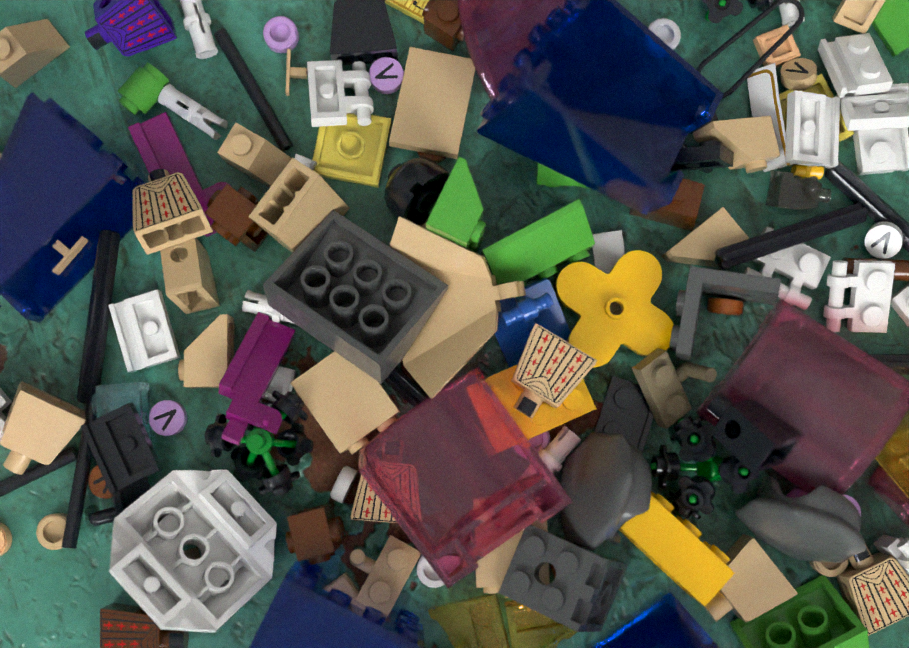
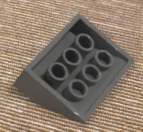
[263,210,448,384]

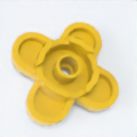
[555,250,673,368]

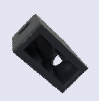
[330,0,398,66]
[707,393,803,474]

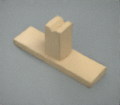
[285,49,308,96]
[52,236,89,275]

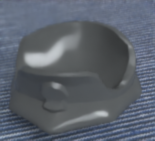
[558,432,652,550]
[735,476,866,563]

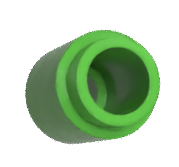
[117,62,169,115]

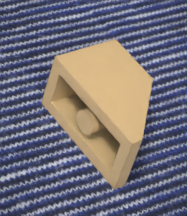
[0,19,70,88]
[693,116,780,173]
[217,123,292,188]
[662,207,749,267]
[178,314,234,388]

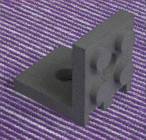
[670,266,781,362]
[498,523,628,632]

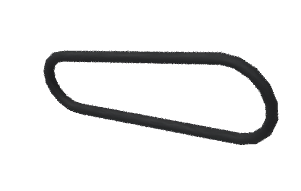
[694,0,804,100]

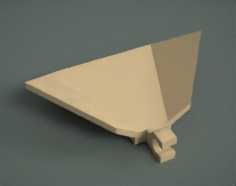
[389,216,526,399]

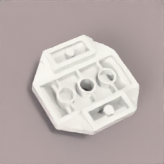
[109,470,277,633]

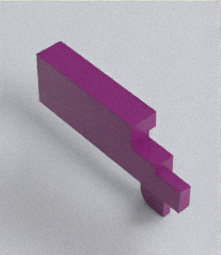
[128,112,231,237]
[218,312,295,446]

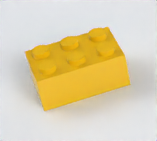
[467,364,596,453]
[618,491,735,607]

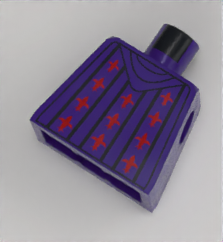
[85,0,177,57]

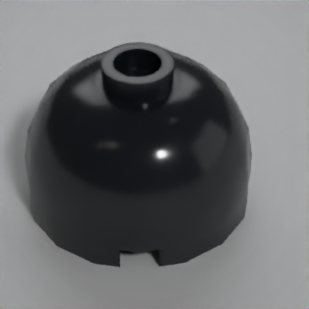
[384,158,450,226]

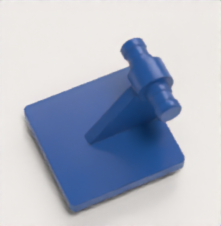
[495,278,570,367]

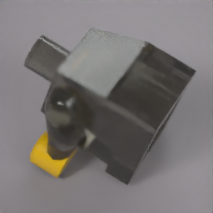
[765,165,831,210]

